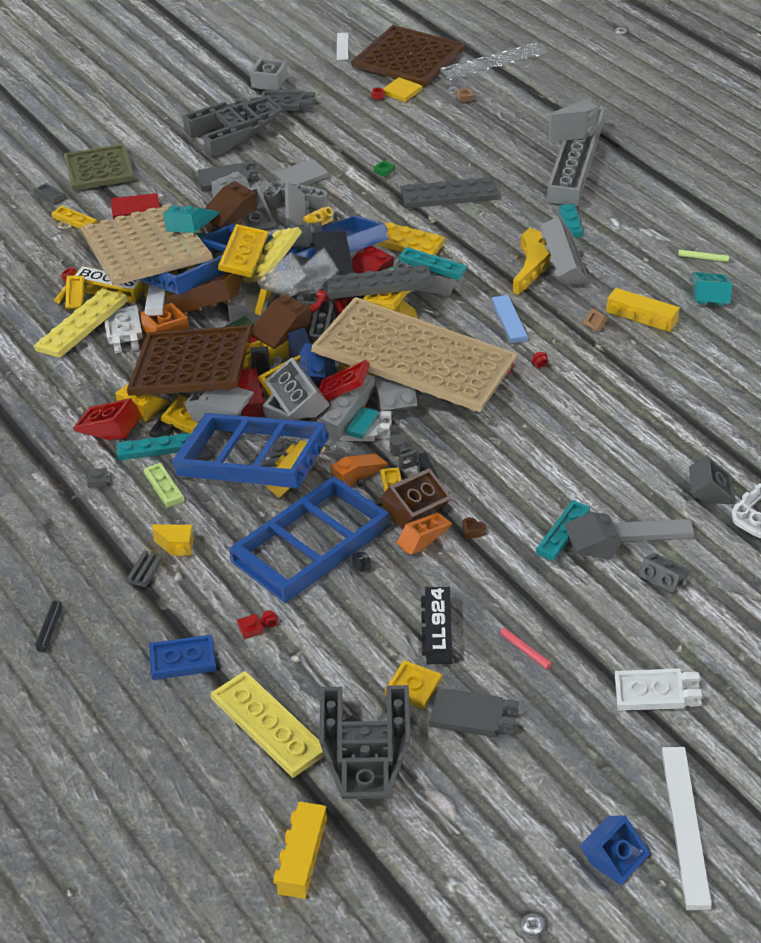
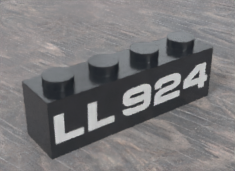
[421,587,452,664]

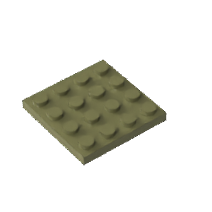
[64,144,134,191]

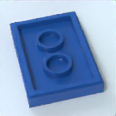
[149,635,216,680]

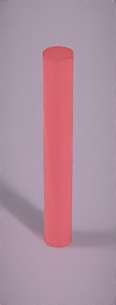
[500,628,552,670]

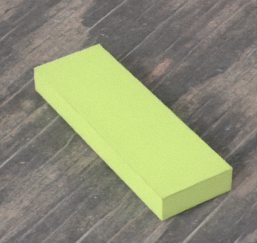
[144,463,185,508]

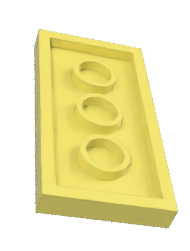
[243,227,302,283]

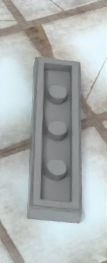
[613,519,694,542]

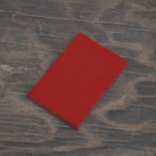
[111,193,160,219]
[319,360,370,401]

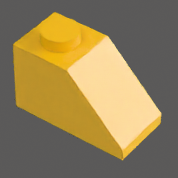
[152,524,194,556]

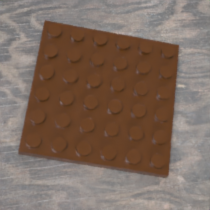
[351,25,466,87]
[127,325,252,396]

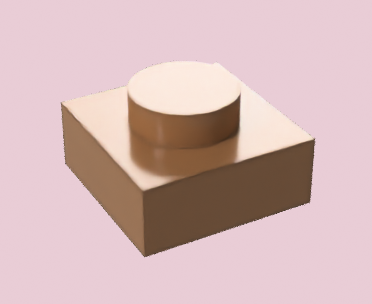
[456,88,474,102]
[583,308,608,332]

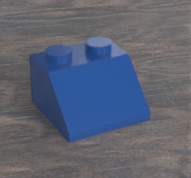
[299,343,336,384]
[579,815,650,884]

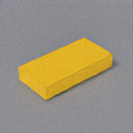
[65,276,85,310]

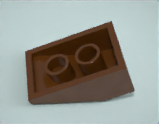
[204,181,258,229]
[251,293,311,349]
[379,468,452,530]

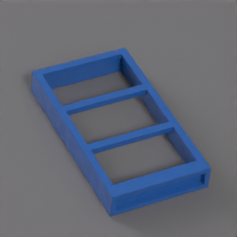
[272,215,388,277]
[140,224,273,295]
[172,413,329,488]
[229,476,389,603]

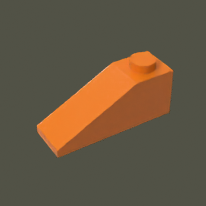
[331,454,388,487]
[397,512,452,555]

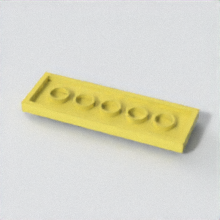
[34,289,128,358]
[210,671,324,778]

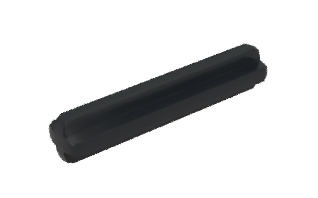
[35,600,63,652]

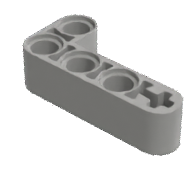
[263,180,328,210]

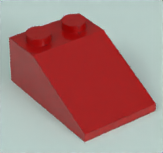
[351,245,394,274]
[72,398,142,440]

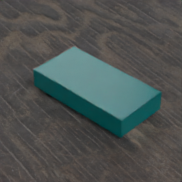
[345,407,378,439]

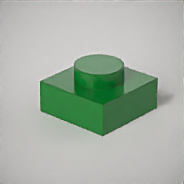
[373,160,395,177]

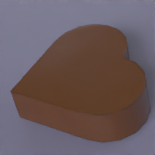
[462,517,486,539]

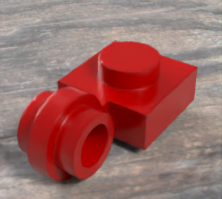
[237,610,278,639]

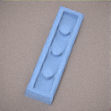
[492,295,528,343]

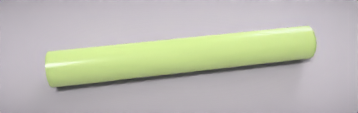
[678,250,729,262]

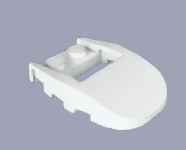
[732,483,761,538]

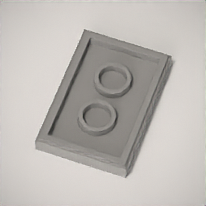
[274,159,329,186]

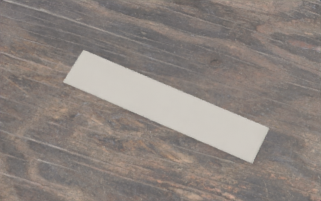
[337,33,348,60]

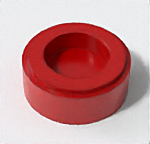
[60,267,77,282]

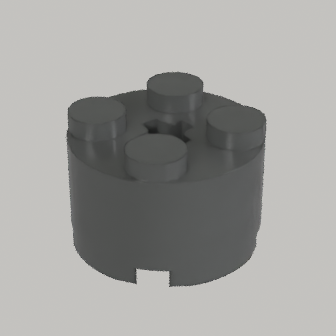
[290,223,323,249]

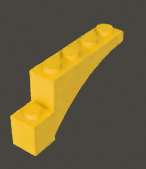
[513,228,552,295]

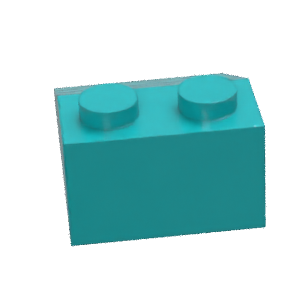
[163,205,219,233]
[692,272,733,306]

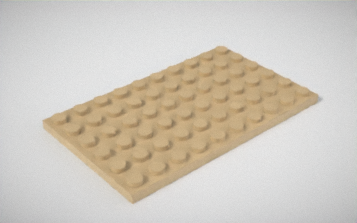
[81,204,213,286]
[311,297,518,412]

